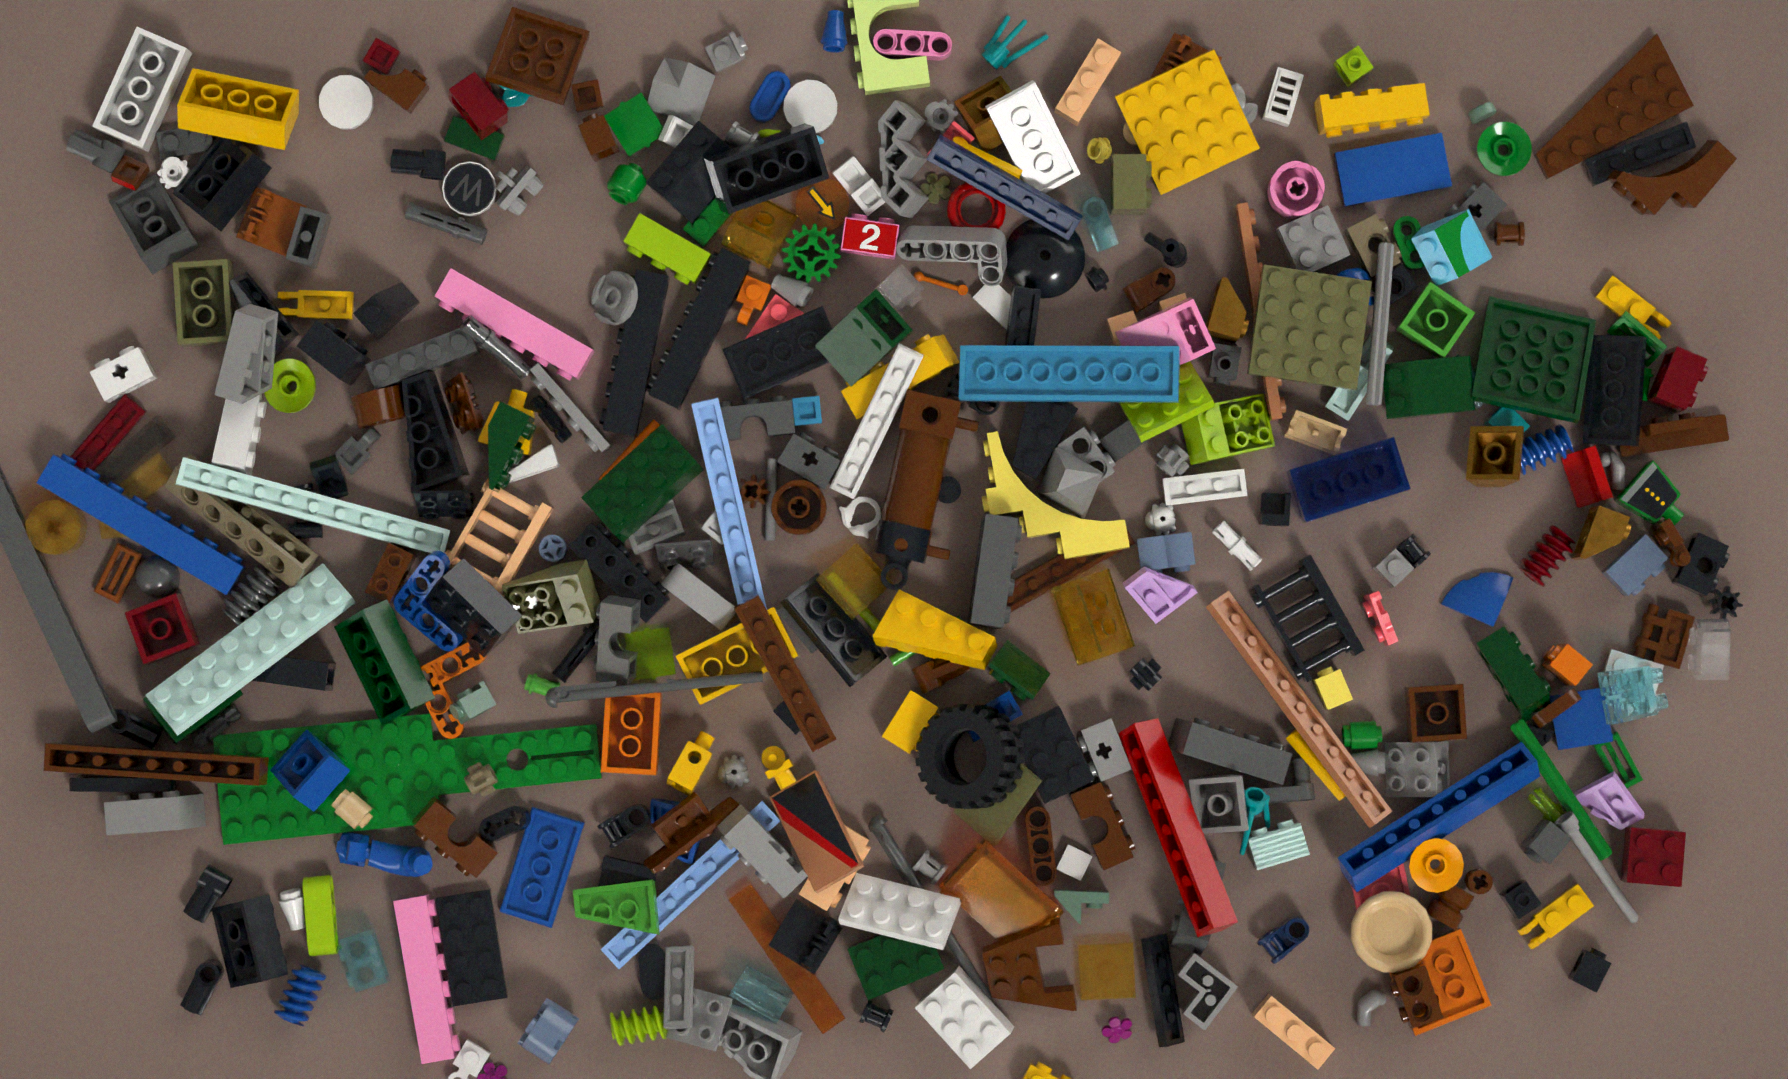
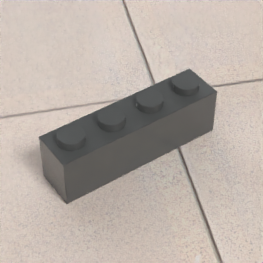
[365,328,480,390]

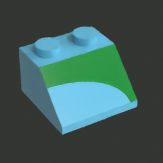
[1411,209,1492,286]

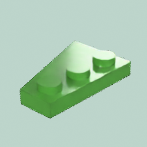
[573,880,660,935]

